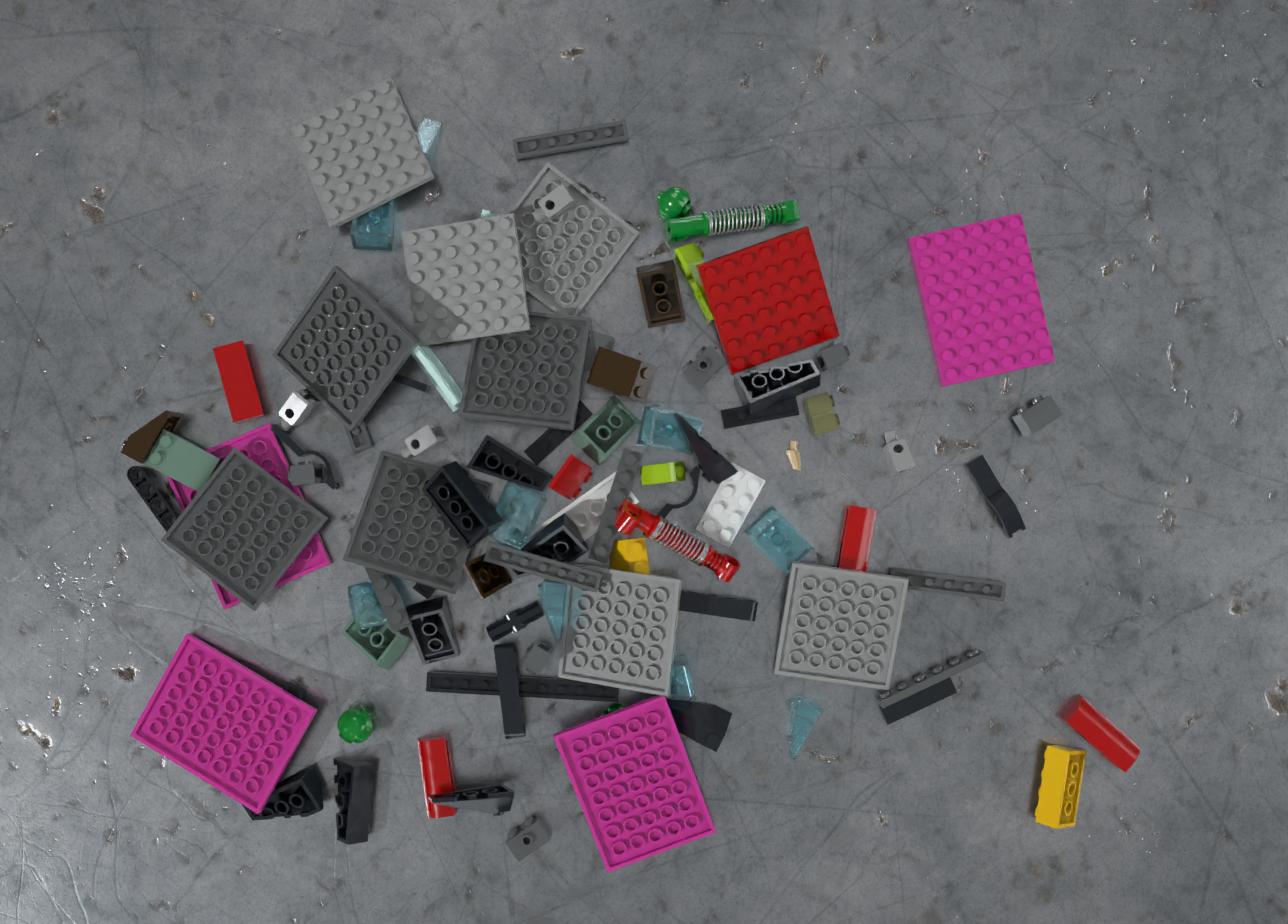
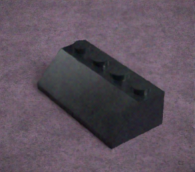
[422,461,503,549]

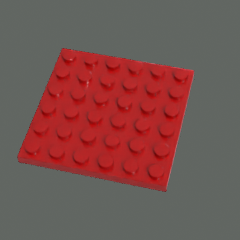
[696,226,840,374]

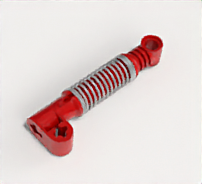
[615,499,741,582]

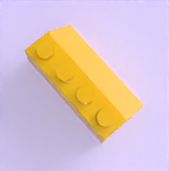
[609,537,650,574]
[1035,745,1087,829]

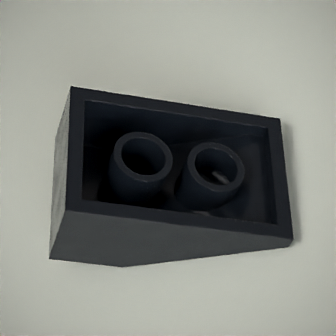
[406,597,460,665]

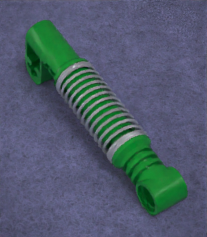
[664,200,800,243]

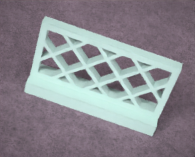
[411,345,463,413]

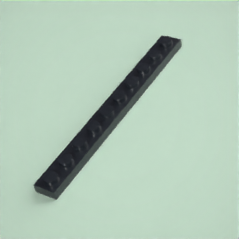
[426,671,619,702]

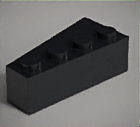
[734,359,821,415]

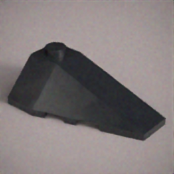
[673,413,738,484]
[505,513,589,579]
[666,698,732,752]
[242,767,323,820]
[428,784,514,816]

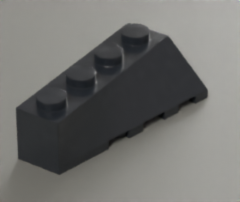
[466,435,554,493]
[333,758,375,845]

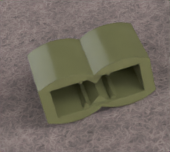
[804,392,840,436]

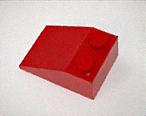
[548,454,593,500]

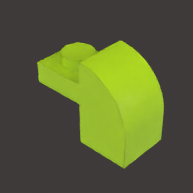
[640,461,686,485]

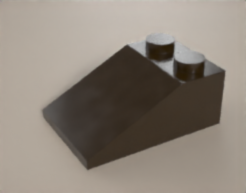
[636,259,686,328]
[587,346,657,404]
[121,410,184,464]
[462,553,512,601]

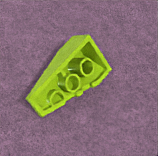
[673,242,714,323]

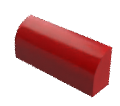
[213,340,264,424]
[836,505,877,572]
[1061,695,1140,773]
[417,735,458,818]

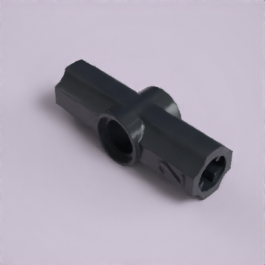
[486,601,545,642]

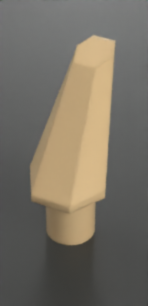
[786,441,801,471]

